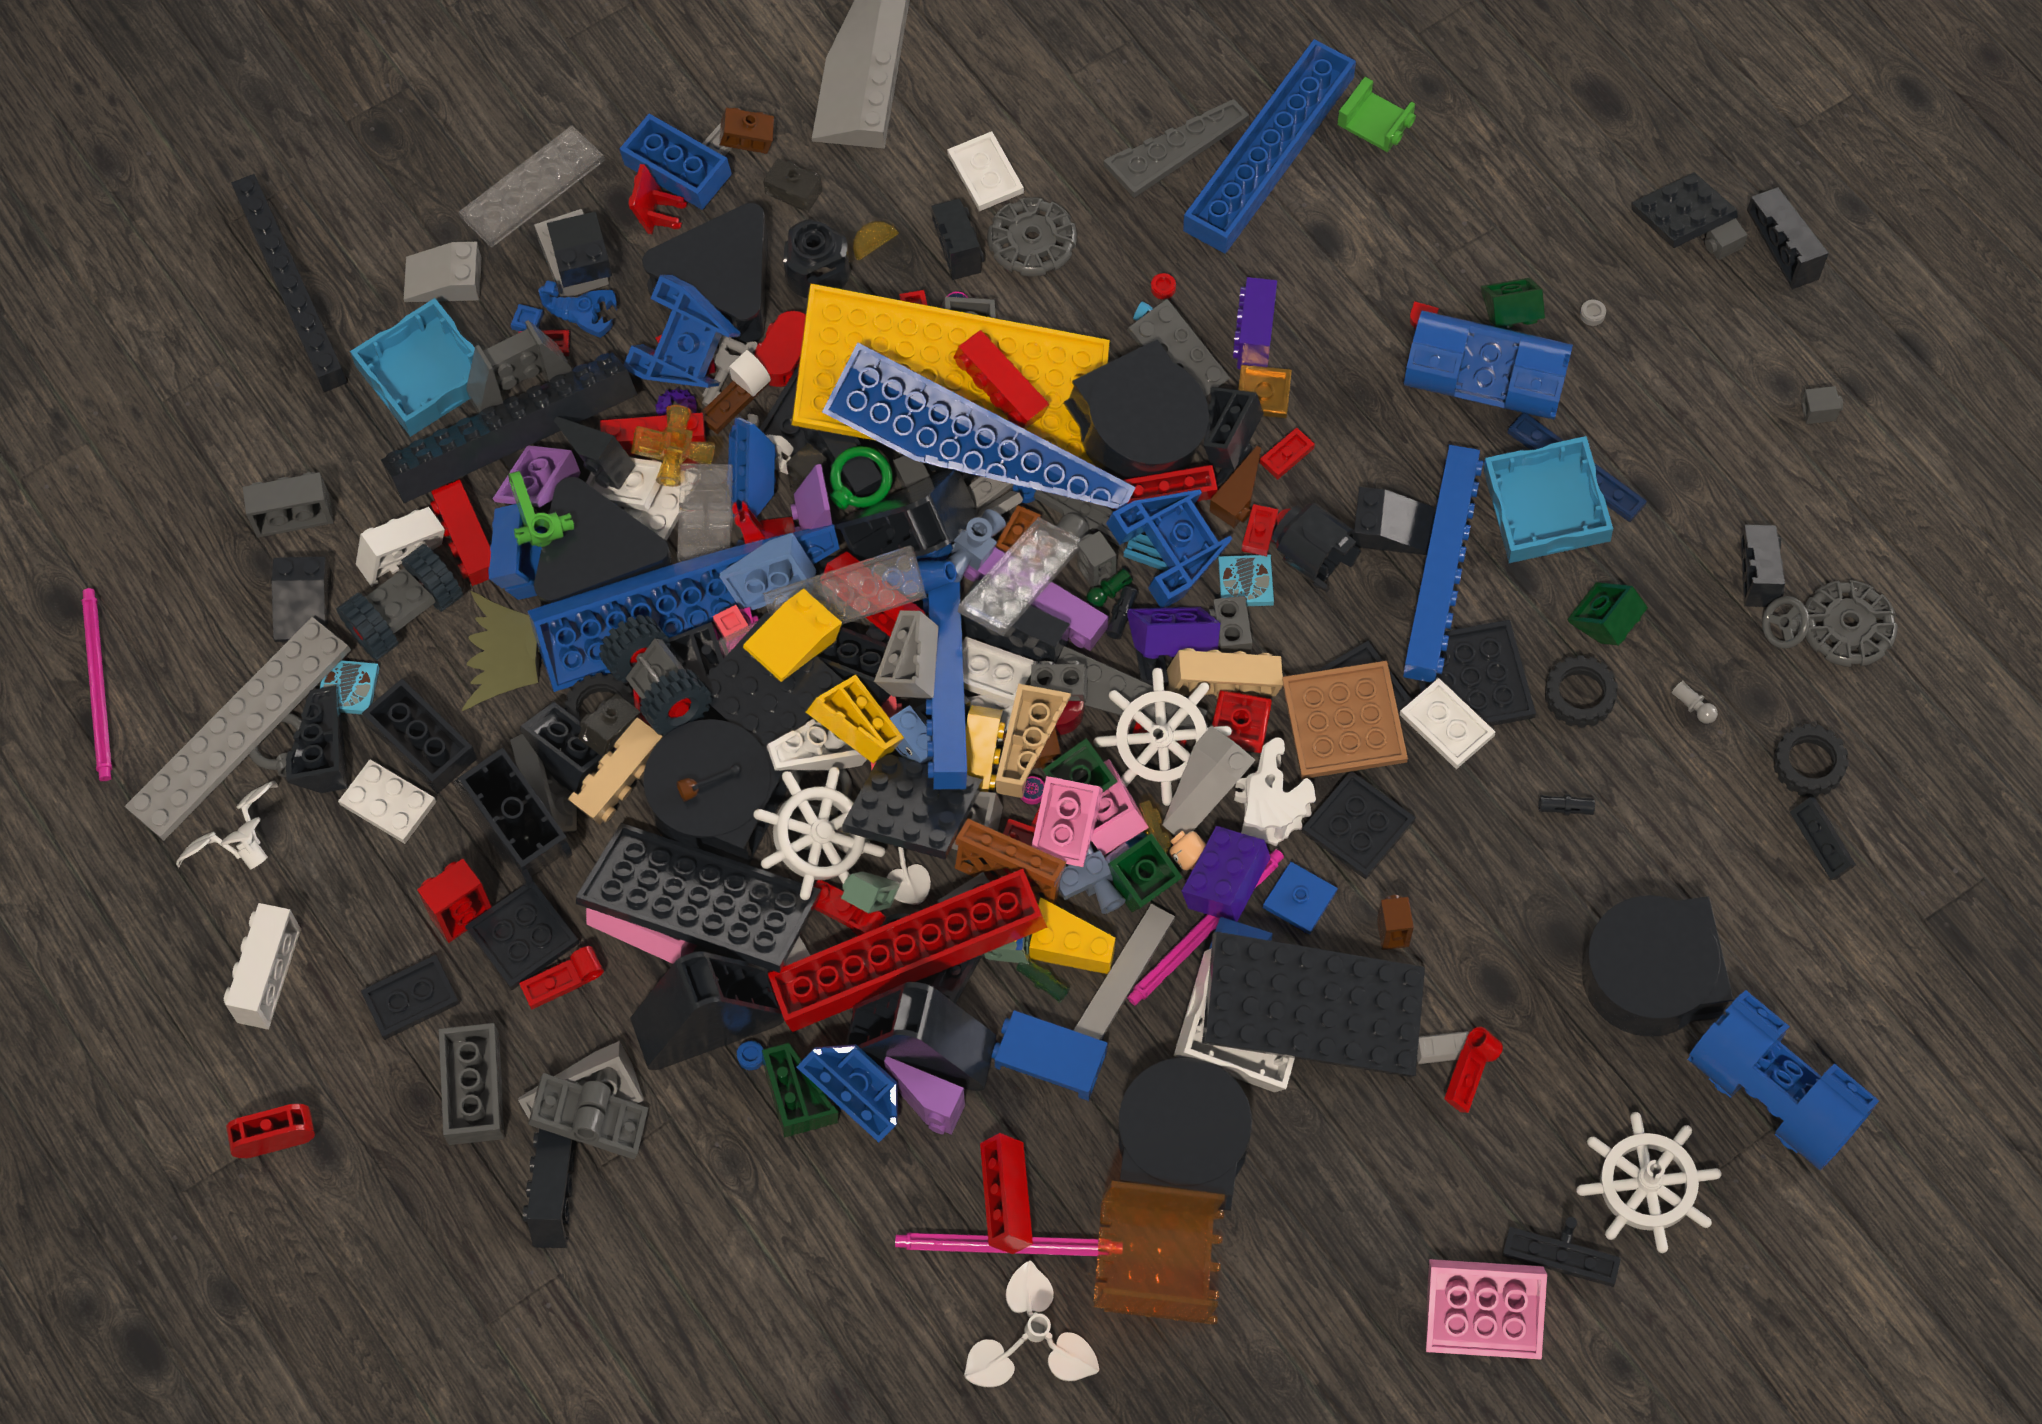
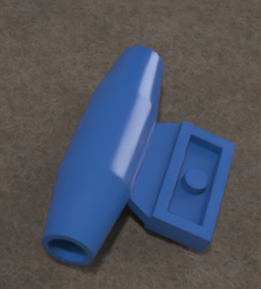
[875,544,957,596]

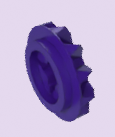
[655,387,697,416]

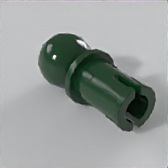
[1086,569,1132,608]

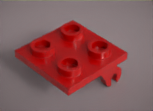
[629,164,687,234]
[732,501,796,544]

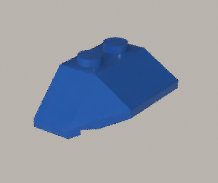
[728,417,776,517]
[797,1044,898,1143]

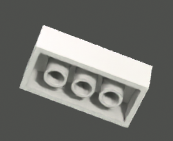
[224,903,301,1030]

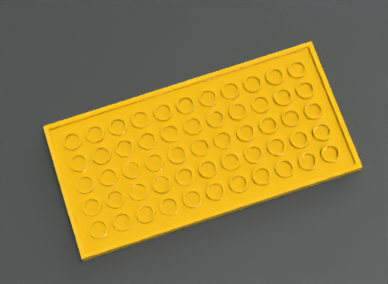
[791,284,1110,466]

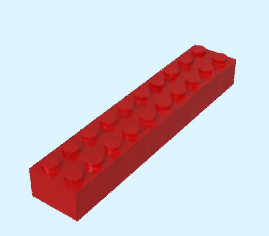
[768,869,1048,1032]

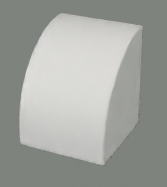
[729,350,771,397]

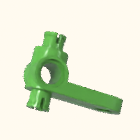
[508,471,574,547]

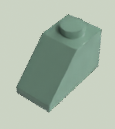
[841,871,901,913]

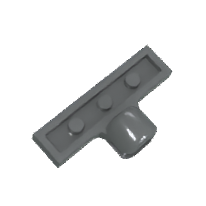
[1034,490,1127,549]

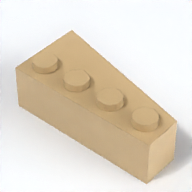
[1166,648,1283,699]
[568,717,663,825]

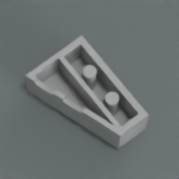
[874,611,938,698]

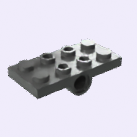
[1127,299,1230,397]
[528,1073,648,1159]

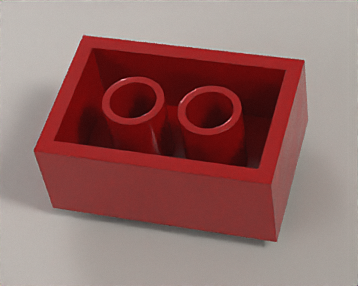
[417,859,491,943]

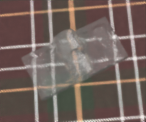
[677,464,733,563]

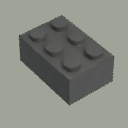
[243,472,334,538]

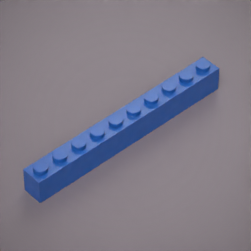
[1403,445,1483,683]
[922,582,967,789]

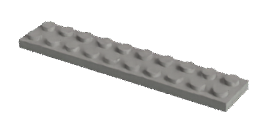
[125,617,351,841]

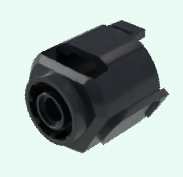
[784,219,850,299]
[1271,503,1361,593]

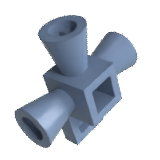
[945,509,1006,583]
[1059,842,1129,914]

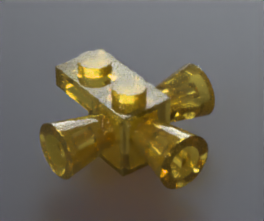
[631,405,715,487]

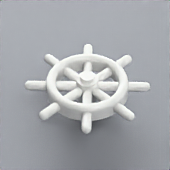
[1093,668,1232,806]
[754,767,885,900]
[1577,1112,1721,1253]

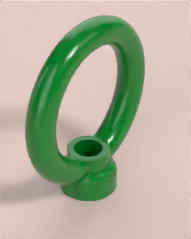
[829,446,892,510]

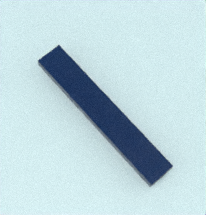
[1508,413,1647,522]

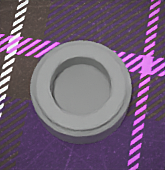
[1580,300,1606,326]

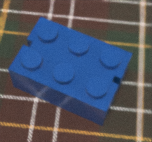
[488,504,546,600]

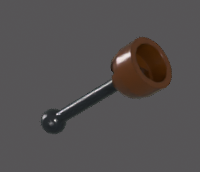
[676,765,741,802]

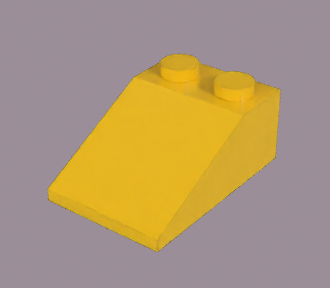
[743,588,842,682]

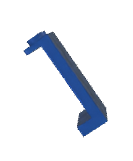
[992,1011,1108,1101]

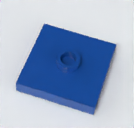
[1263,862,1338,935]

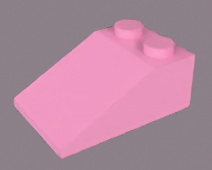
[1091,759,1149,856]
[1032,776,1103,867]

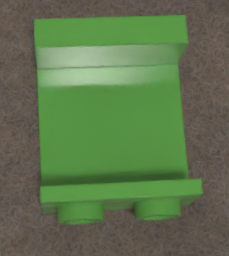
[1337,77,1416,152]

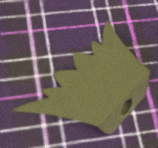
[462,591,540,711]

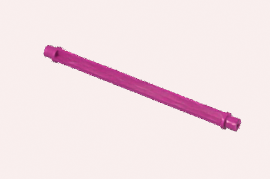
[82,588,112,781]
[1127,849,1284,1006]
[895,1233,1122,1257]

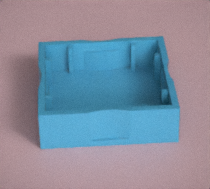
[350,298,475,437]
[1483,436,1613,563]

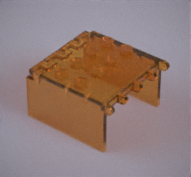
[1094,1181,1225,1324]

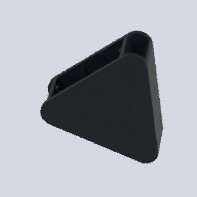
[642,203,768,344]
[834,468,978,569]
[534,477,673,606]
[630,952,784,1070]
[845,982,997,1091]

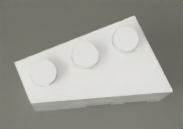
[356,507,445,587]

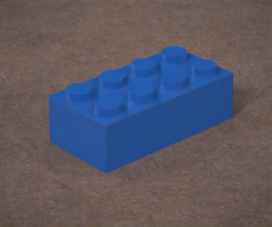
[619,114,732,210]

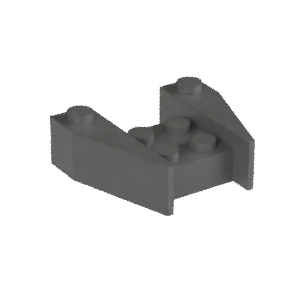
[466,320,572,414]

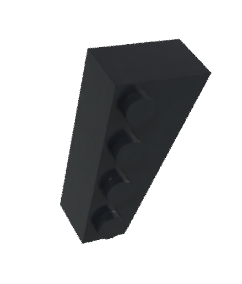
[1747,187,1829,289]
[802,427,882,497]
[523,1128,576,1248]

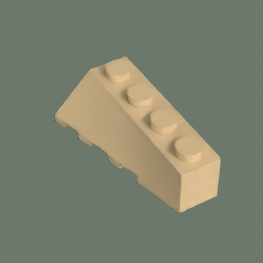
[995,684,1071,798]

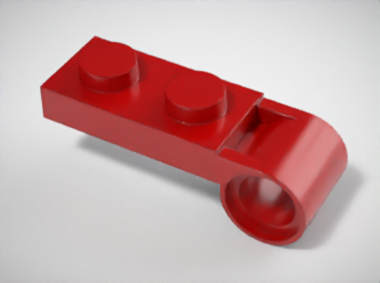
[813,880,886,936]
[519,946,604,1010]
[1444,1027,1503,1113]

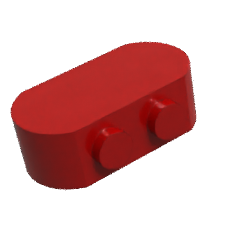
[754,311,806,387]
[226,1104,315,1158]

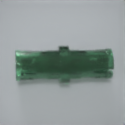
[1016,959,1070,1002]

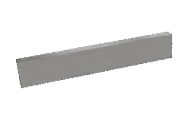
[1073,904,1175,1040]

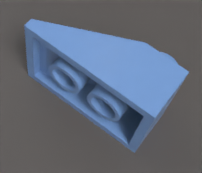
[719,533,816,611]

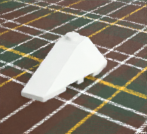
[767,719,867,770]

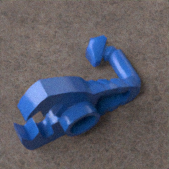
[538,281,617,338]

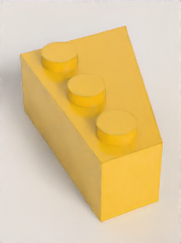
[806,675,904,764]
[966,705,1005,792]
[1029,897,1115,974]

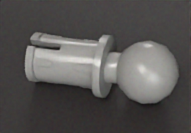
[1672,681,1718,724]

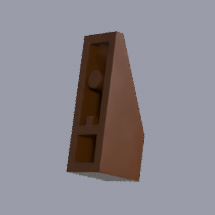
[1210,446,1261,528]

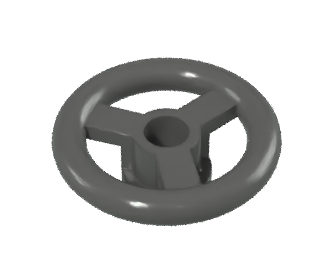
[1762,596,1810,649]

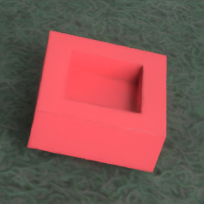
[713,605,749,641]

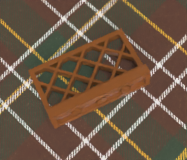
[955,819,1066,905]

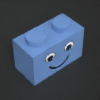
[889,705,932,764]

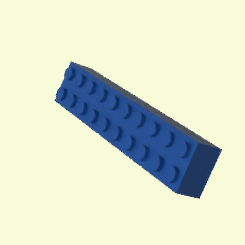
[1183,39,1356,254]

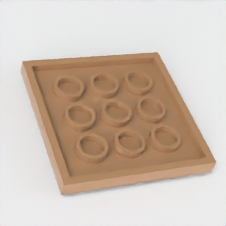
[1282,661,1408,779]

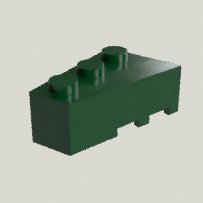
[762,1043,838,1138]

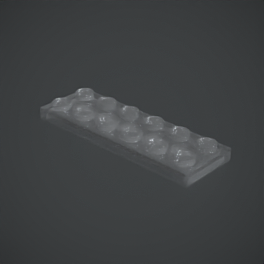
[459,125,605,248]
[958,517,1081,636]
[763,545,926,625]

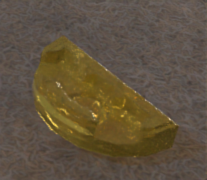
[853,221,899,260]

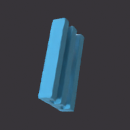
[1124,534,1169,571]

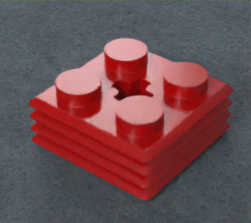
[1212,690,1272,753]

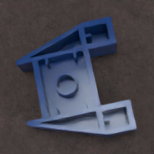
[624,275,741,388]
[1106,490,1232,608]

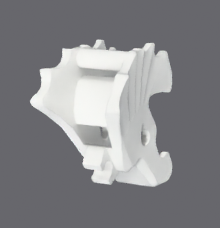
[1234,738,1316,846]

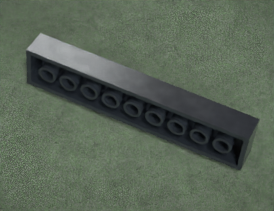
[380,352,637,503]

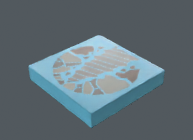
[1218,555,1274,606]
[320,660,379,715]

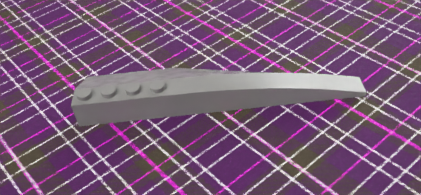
[812,0,910,149]

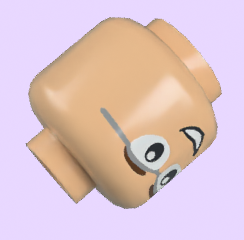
[1169,831,1206,870]

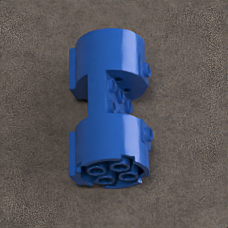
[1404,311,1573,420]
[1687,990,1879,1170]

